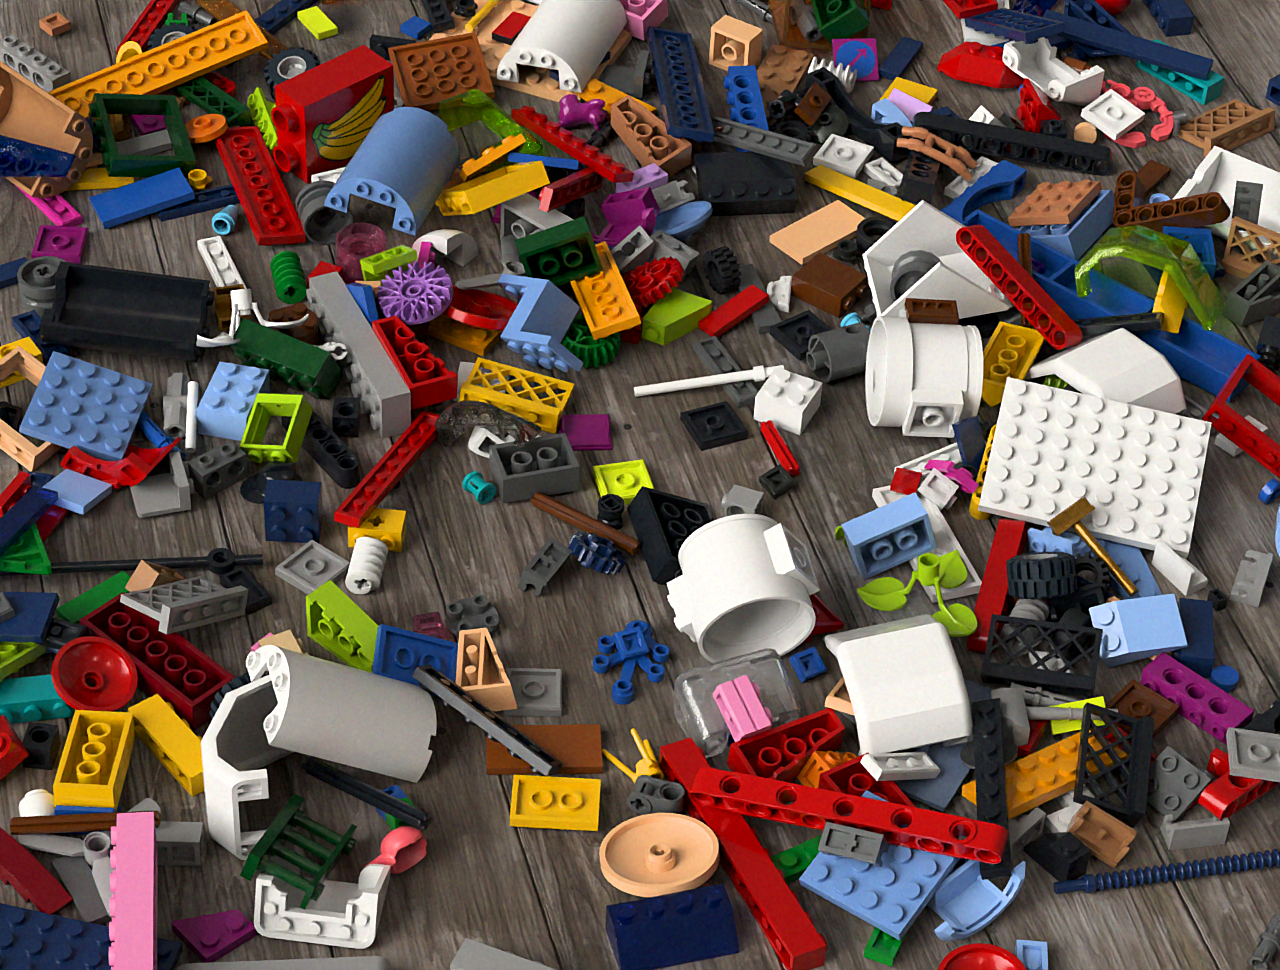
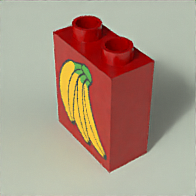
[271,45,394,184]

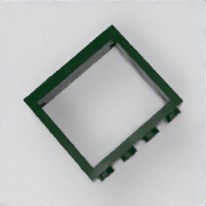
[88,93,196,178]

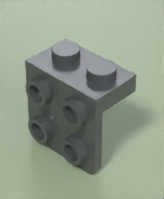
[600,50,653,98]
[1147,746,1215,822]

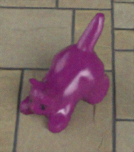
[558,94,608,130]

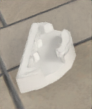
[766,276,792,313]

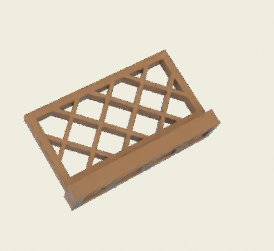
[1171,99,1275,157]
[1220,216,1280,279]

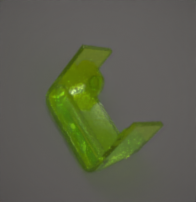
[439,89,543,172]

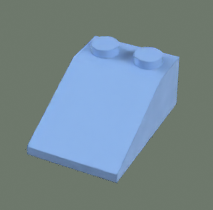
[1089,594,1188,668]

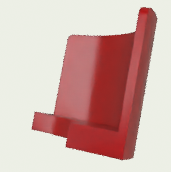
[60,436,181,489]

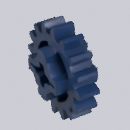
[568,531,626,575]

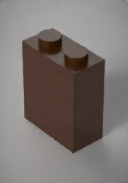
[791,253,868,318]

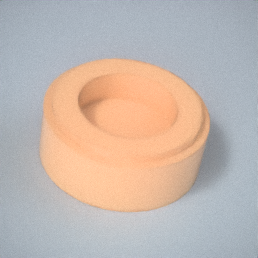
[1074,122,1097,144]

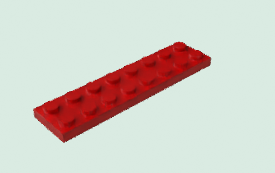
[213,126,306,246]

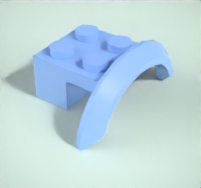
[927,858,1026,941]

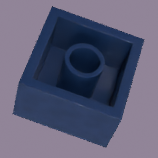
[263,479,323,543]

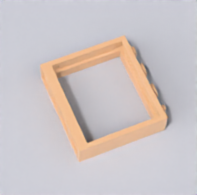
[0,346,62,472]

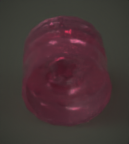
[335,222,387,284]

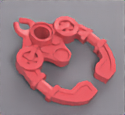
[1094,79,1174,148]

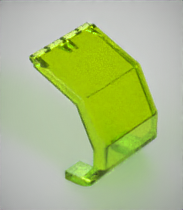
[1075,225,1224,331]

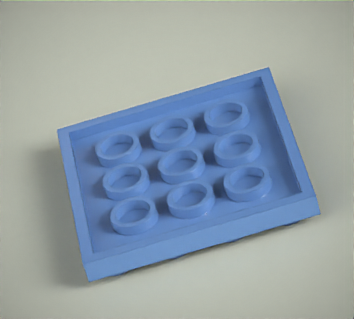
[19,351,152,461]
[799,790,960,940]

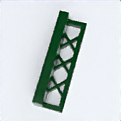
[172,76,253,127]

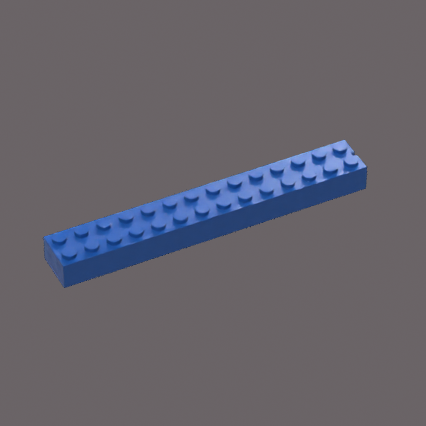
[959,209,1261,403]

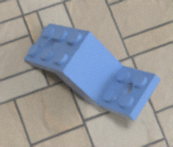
[498,274,584,372]

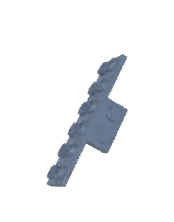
[895,679,993,811]

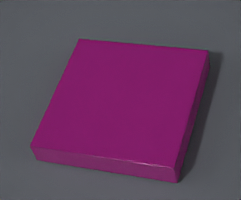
[31,225,89,264]

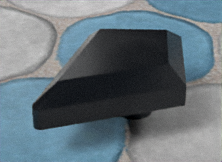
[0,401,23,431]

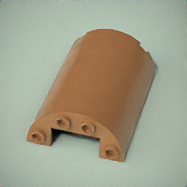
[0,61,93,198]

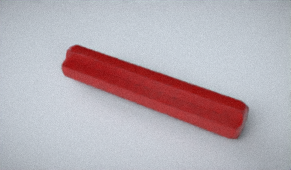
[760,420,801,477]

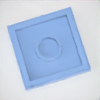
[37,469,112,515]

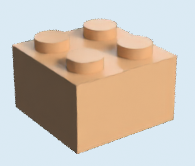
[709,15,763,71]

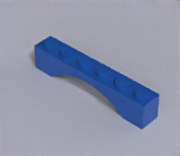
[940,159,1027,222]

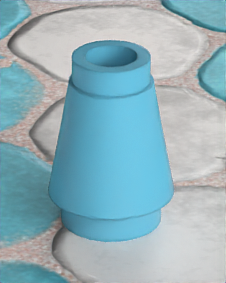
[212,205,239,235]

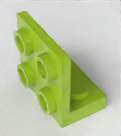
[360,245,418,287]

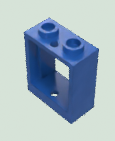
[1159,226,1216,284]

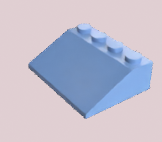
[1018,190,1115,261]

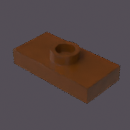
[794,82,832,126]
[905,298,959,325]

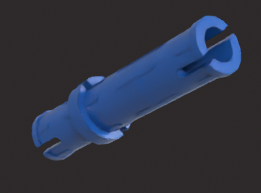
[137,411,186,461]

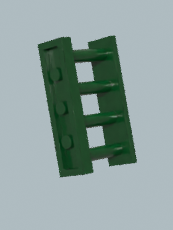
[240,793,357,910]

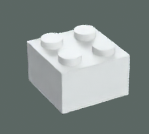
[753,367,822,435]

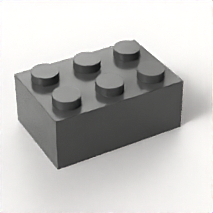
[489,433,580,503]

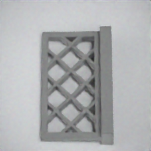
[120,576,249,635]

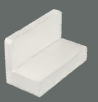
[1152,540,1208,596]

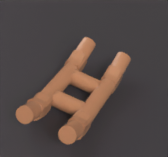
[897,126,978,181]

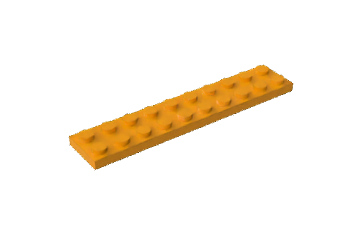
[48,10,268,119]

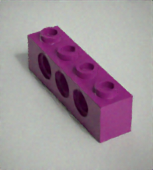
[1140,652,1254,745]

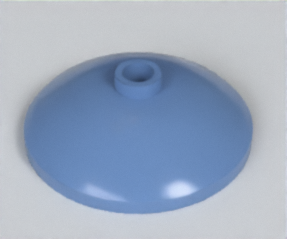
[650,201,713,241]

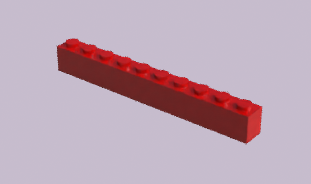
[659,737,828,970]

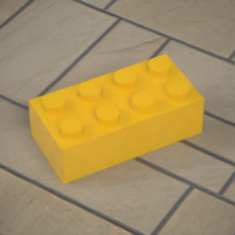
[53,710,135,811]

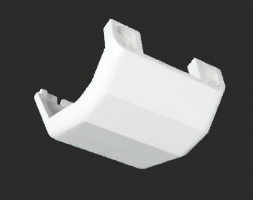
[1024,328,1187,416]
[825,614,973,756]
[201,674,294,860]

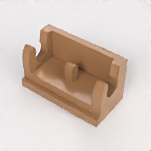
[1066,801,1137,868]

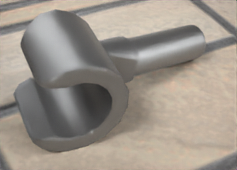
[1172,110,1187,137]
[861,304,877,323]

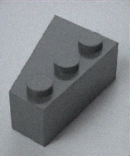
[1221,260,1280,327]

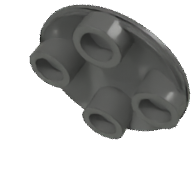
[445,594,500,637]

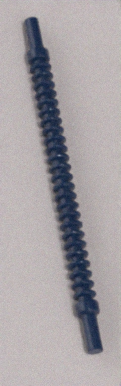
[1054,849,1280,894]

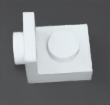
[917,468,959,511]

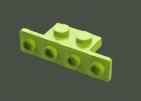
[247,87,278,156]

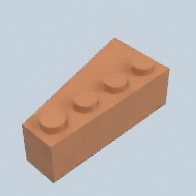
[611,95,692,178]

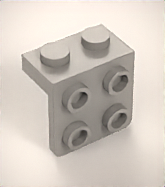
[129,451,194,518]

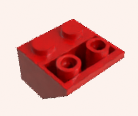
[1017,78,1061,133]

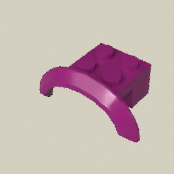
[590,187,660,247]

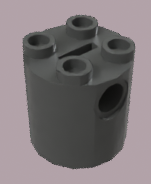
[806,322,870,383]

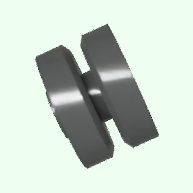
[890,250,943,302]
[17,256,66,317]

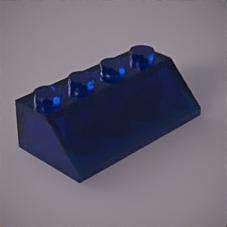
[605,883,739,970]

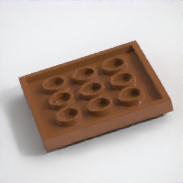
[388,32,495,111]

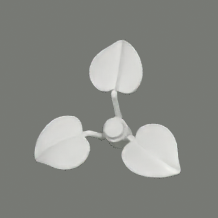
[196,289,309,347]

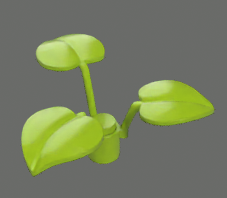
[857,550,977,637]

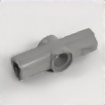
[163,373,190,440]

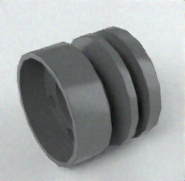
[295,180,353,245]

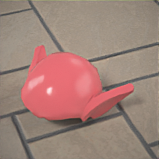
[366,826,427,874]

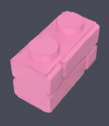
[712,674,773,742]

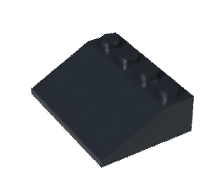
[694,151,798,217]
[627,486,714,585]

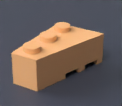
[455,628,518,715]

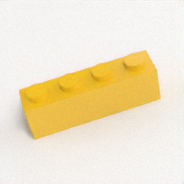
[128,694,204,797]

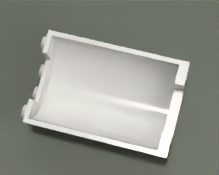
[497,0,627,93]
[246,645,437,783]

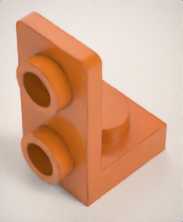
[797,751,857,788]

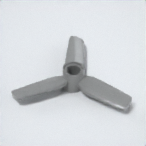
[456,236,573,300]
[17,798,161,917]

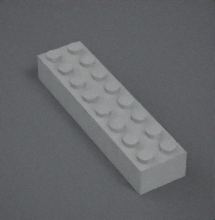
[306,271,411,439]

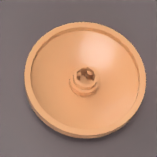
[599,813,720,898]

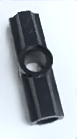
[767,88,809,120]

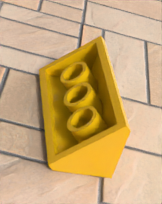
[981,321,1045,407]

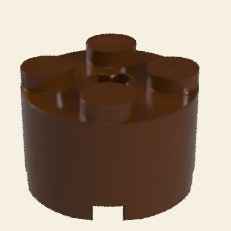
[268,303,319,346]

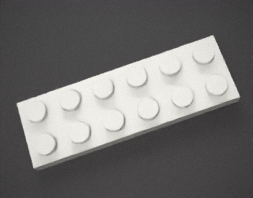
[872,479,982,603]

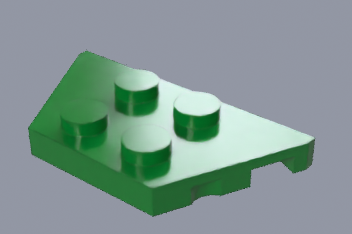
[0,507,52,575]

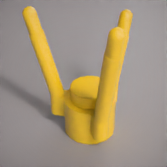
[602,728,664,787]

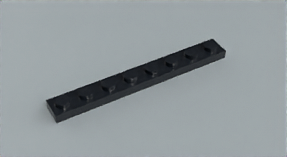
[972,698,1012,880]

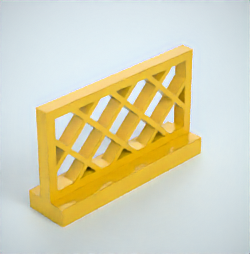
[458,357,575,434]

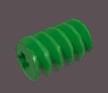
[270,251,307,304]

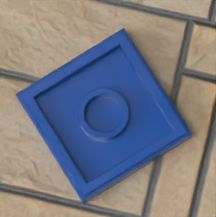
[346,282,379,328]

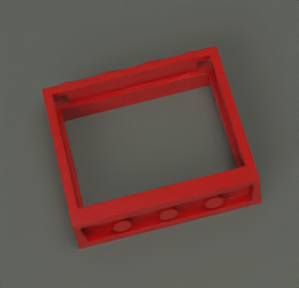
[1202,354,1280,478]

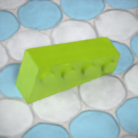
[306,580,379,673]

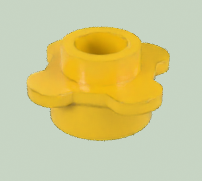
[187,169,212,191]

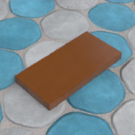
[486,724,603,775]

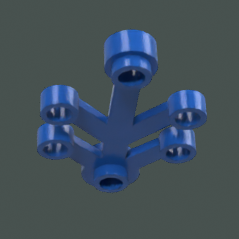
[592,620,670,705]

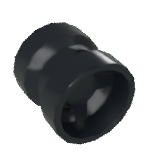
[597,494,624,530]

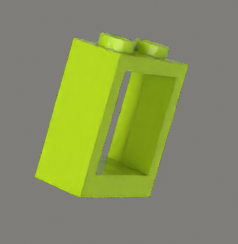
[239,393,314,463]

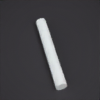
[185,381,198,453]

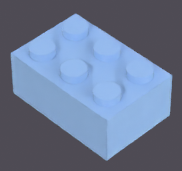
[196,362,270,441]
[841,492,937,580]

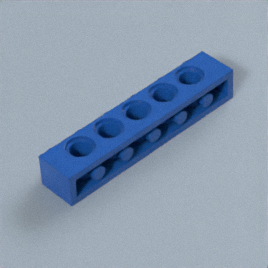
[723,65,769,152]

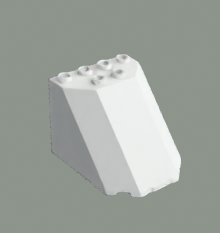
[863,200,1014,319]

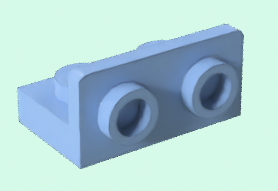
[1027,526,1091,559]

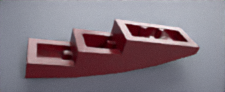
[0,827,73,915]

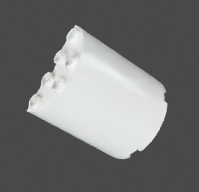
[1172,146,1280,260]

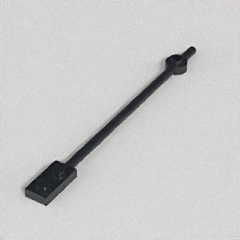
[0,548,263,576]

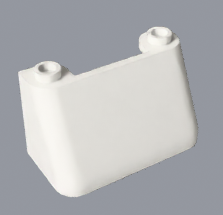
[1003,37,1105,106]
[254,856,391,949]

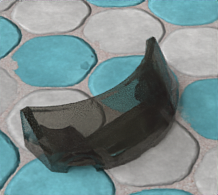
[435,401,541,448]

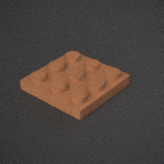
[1007,180,1102,226]

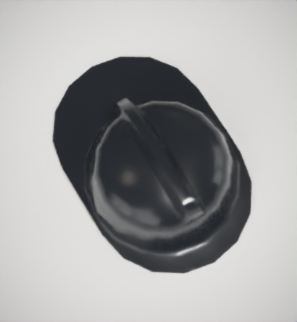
[240,461,303,504]

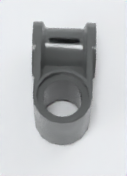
[626,775,684,815]

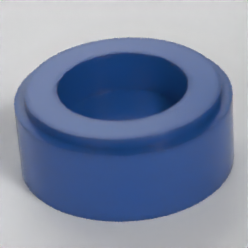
[1258,478,1280,505]
[1210,665,1239,692]

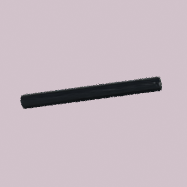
[302,757,432,830]

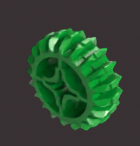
[560,314,621,370]

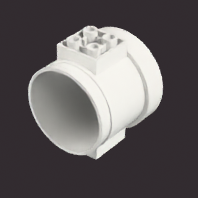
[865,310,983,438]
[667,514,820,667]

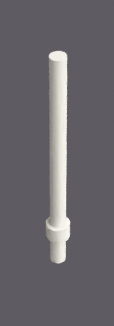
[634,365,784,397]

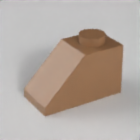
[125,560,186,592]

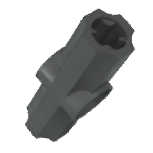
[782,0,823,43]

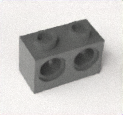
[187,440,248,499]

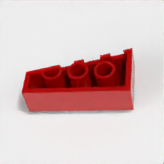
[372,315,458,410]
[727,708,845,783]

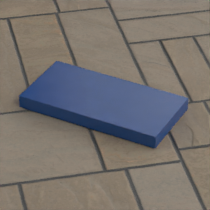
[89,168,195,229]

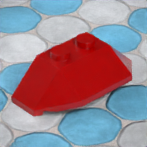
[937,41,1024,89]

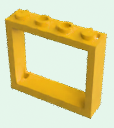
[435,161,550,216]

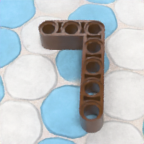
[1112,170,1231,239]

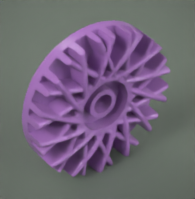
[377,261,454,325]

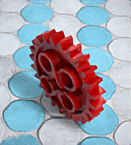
[622,256,685,308]

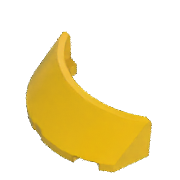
[1152,266,1190,334]

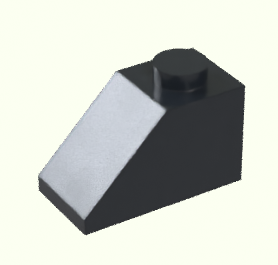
[1023,832,1091,881]

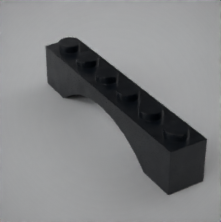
[805,67,911,163]

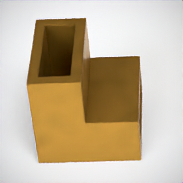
[212,284,250,331]

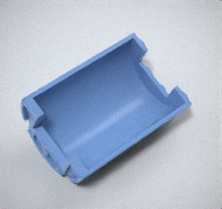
[324,107,460,236]

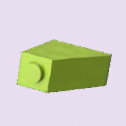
[641,288,712,346]

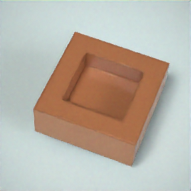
[39,12,71,37]

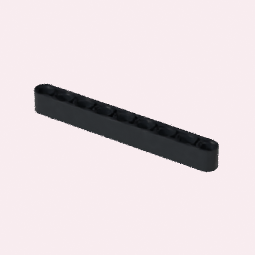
[913,112,1113,176]

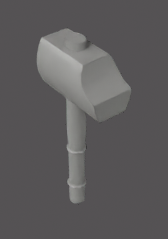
[990,688,1118,747]

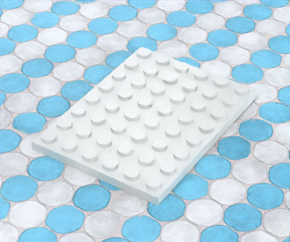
[978,377,1212,558]

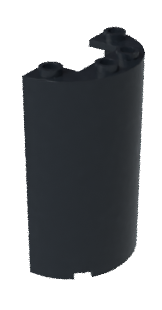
[40,261,214,362]

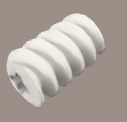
[808,56,857,94]
[345,537,389,595]

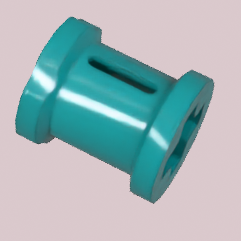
[462,471,497,505]

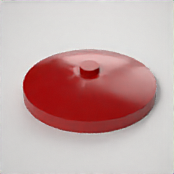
[442,285,518,331]

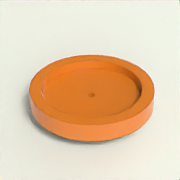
[185,114,228,143]

